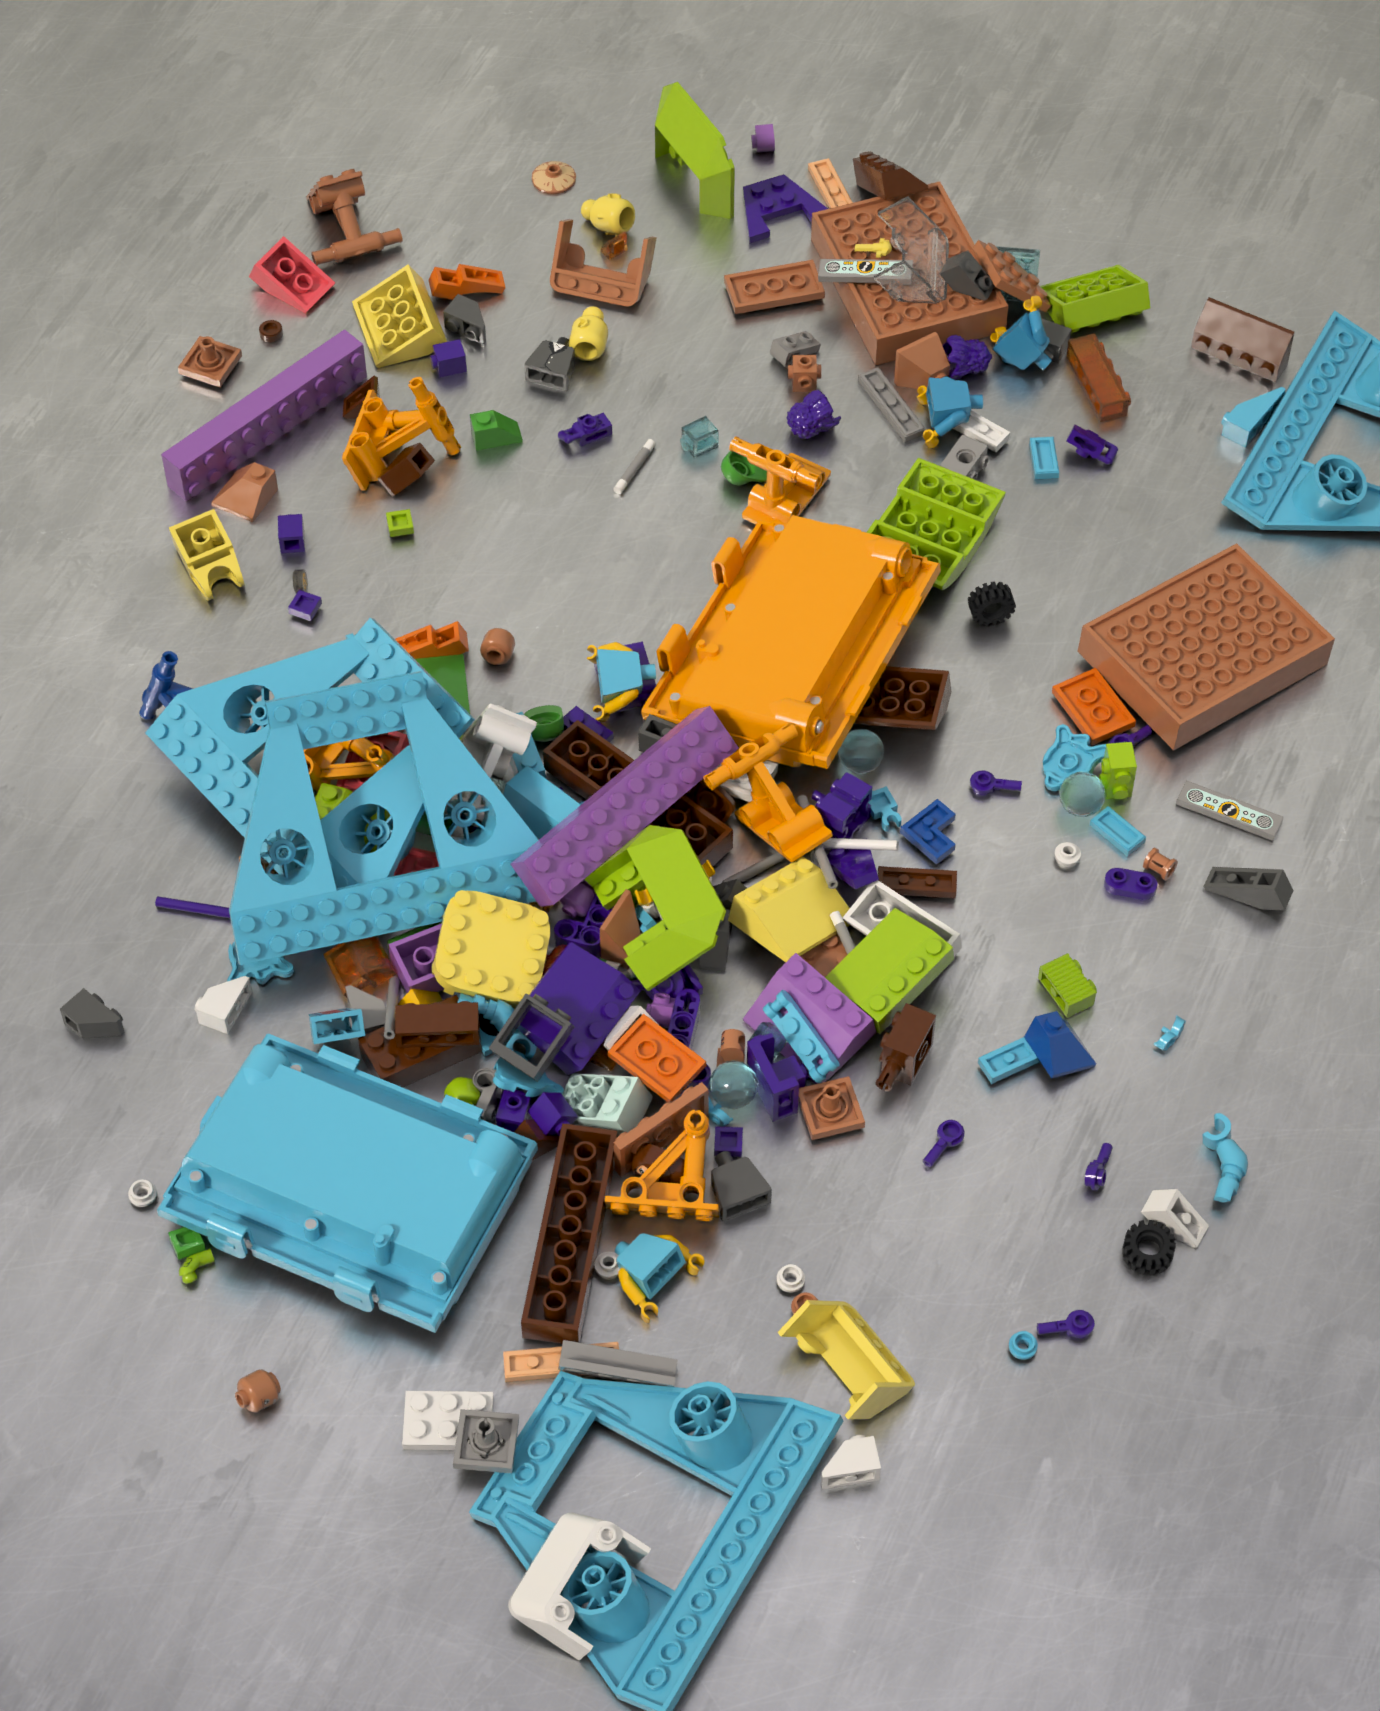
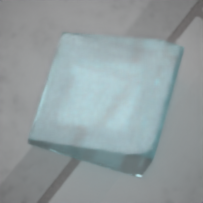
[749,1022,788,1060]

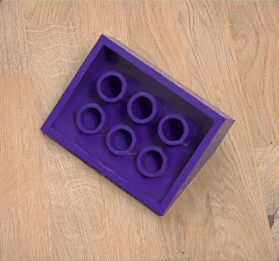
[517,942,641,1075]

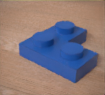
[900,799,956,865]

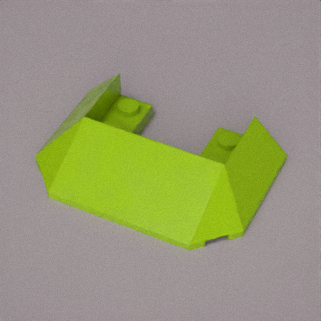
[655,82,735,219]
[584,825,726,991]

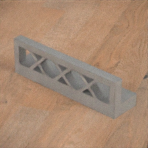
[558,1340,678,1387]

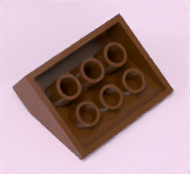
[854,666,952,730]

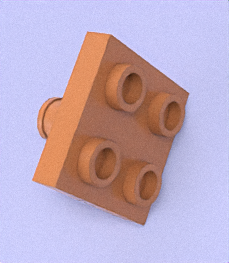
[178,336,242,387]
[798,1076,865,1140]

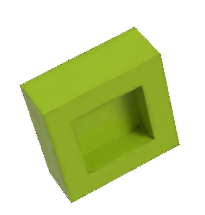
[386,509,414,537]

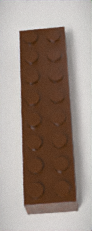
[543,720,733,867]
[521,1123,618,1344]

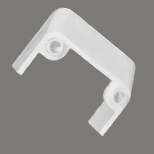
[508,1512,651,1660]

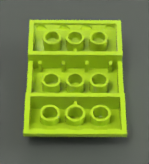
[866,458,1006,590]

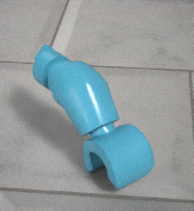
[457,993,537,1060]
[1202,1113,1248,1203]

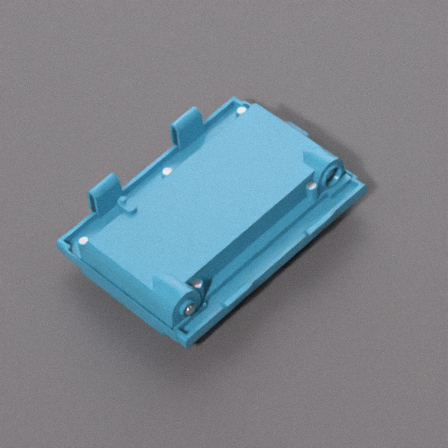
[157,1034,538,1333]

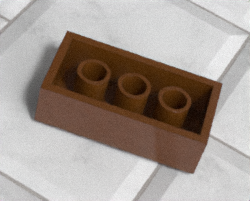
[358,994,482,1088]

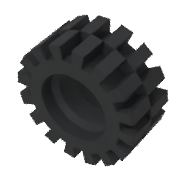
[968,581,1016,626]
[1122,1220,1176,1276]

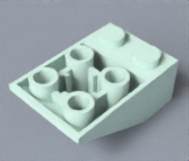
[562,1073,653,1136]

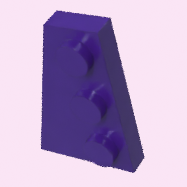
[827,838,879,889]

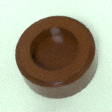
[259,320,283,343]

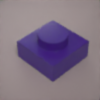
[288,590,322,621]
[714,1126,743,1157]

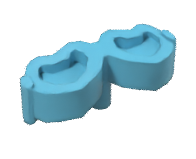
[1153,1015,1186,1051]
[708,1098,733,1127]

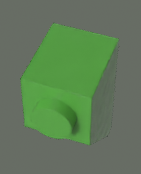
[470,410,523,451]

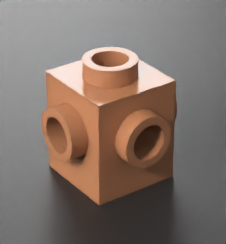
[788,355,821,392]

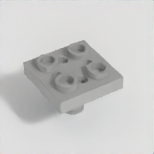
[453,1409,519,1473]

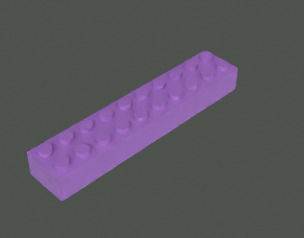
[161,329,367,502]
[510,706,739,907]

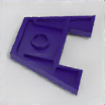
[743,174,828,244]

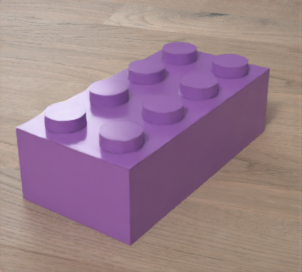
[388,924,444,994]

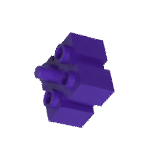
[811,772,872,839]

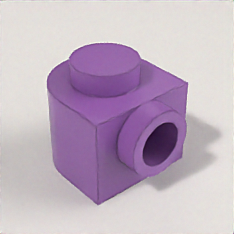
[751,124,775,153]
[646,993,676,1028]

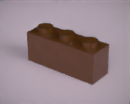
[395,1001,480,1048]

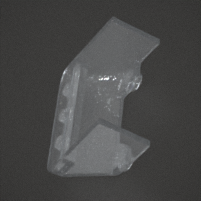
[874,196,949,304]

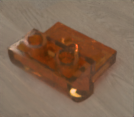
[323,936,397,998]

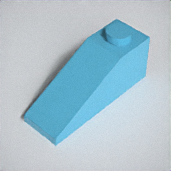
[1221,387,1286,448]

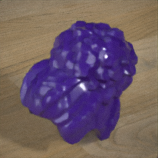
[942,335,992,380]
[786,390,841,439]

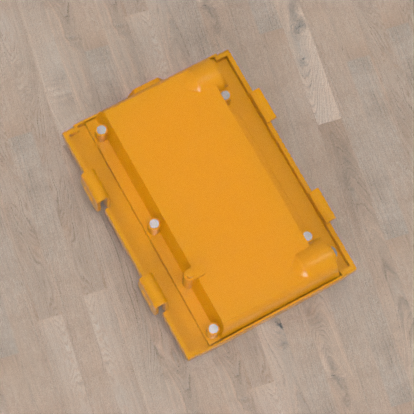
[641,515,941,769]

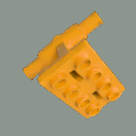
[342,377,461,491]
[729,436,831,524]
[703,722,833,862]
[304,737,395,792]
[605,1110,719,1221]

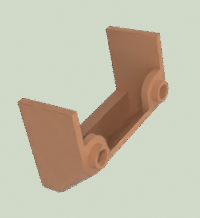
[550,219,657,306]

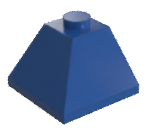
[1024,1011,1097,1078]

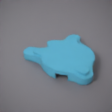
[1043,724,1106,791]
[227,941,294,984]
[493,1051,564,1097]

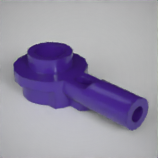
[1109,725,1152,750]
[970,770,1022,795]
[922,1120,965,1167]
[1085,1143,1113,1191]
[1037,1310,1095,1338]

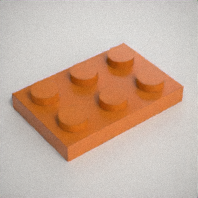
[1052,668,1136,746]
[608,1014,707,1102]

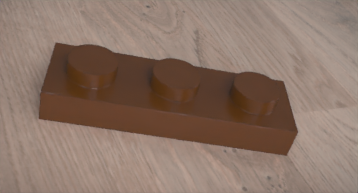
[878,866,957,898]

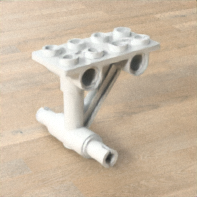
[444,704,537,828]

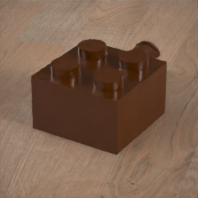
[875,1003,936,1092]

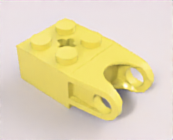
[169,509,245,601]

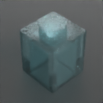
[680,416,719,458]

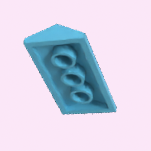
[503,765,581,839]

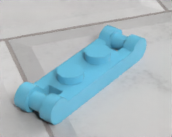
[763,990,840,1083]

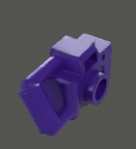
[558,412,612,447]
[1066,424,1118,465]

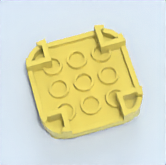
[432,890,550,1010]

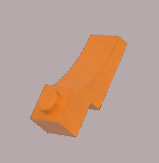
[428,264,506,300]
[395,621,469,659]

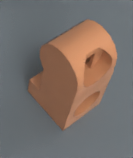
[716,1029,745,1076]

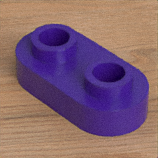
[1104,868,1158,900]

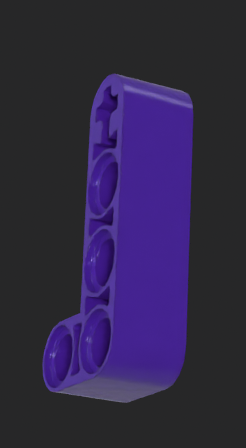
[554,894,614,958]
[668,989,711,1094]

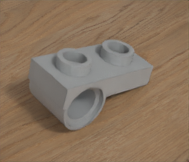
[770,331,821,369]
[473,1068,504,1122]

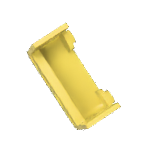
[777,1300,915,1420]

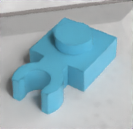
[869,786,902,832]
[635,905,657,933]

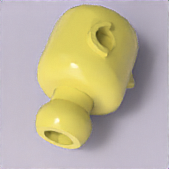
[581,193,635,237]
[569,306,608,361]

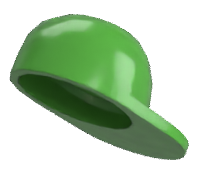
[721,451,767,486]
[524,705,564,742]

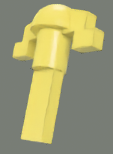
[855,238,892,258]

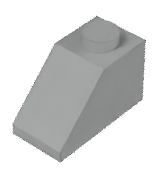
[345,985,386,1038]

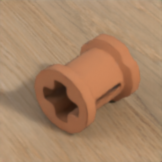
[1143,848,1178,881]

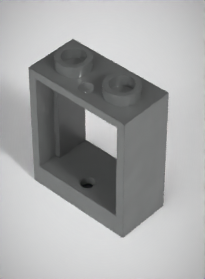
[489,994,575,1082]

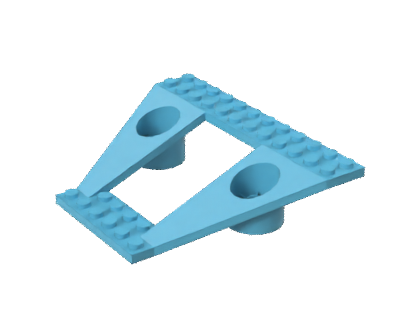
[1221,310,1380,531]
[145,618,475,888]
[229,671,538,965]
[469,1371,844,1711]

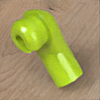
[179,1249,215,1284]

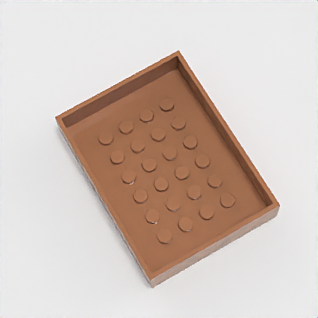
[811,181,1008,366]
[1077,543,1335,751]

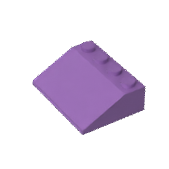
[743,953,876,1084]

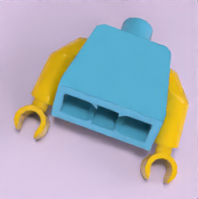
[587,642,656,722]
[615,1233,705,1323]

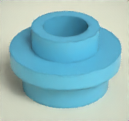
[1009,1331,1038,1360]

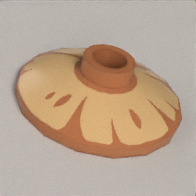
[532,161,576,194]

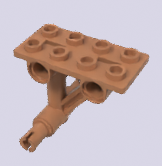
[306,169,403,266]

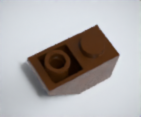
[377,443,435,497]

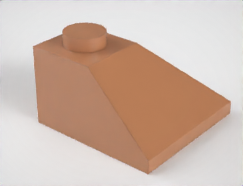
[894,332,950,389]
[211,462,278,522]
[600,889,641,969]

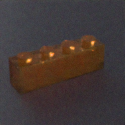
[1066,333,1131,422]

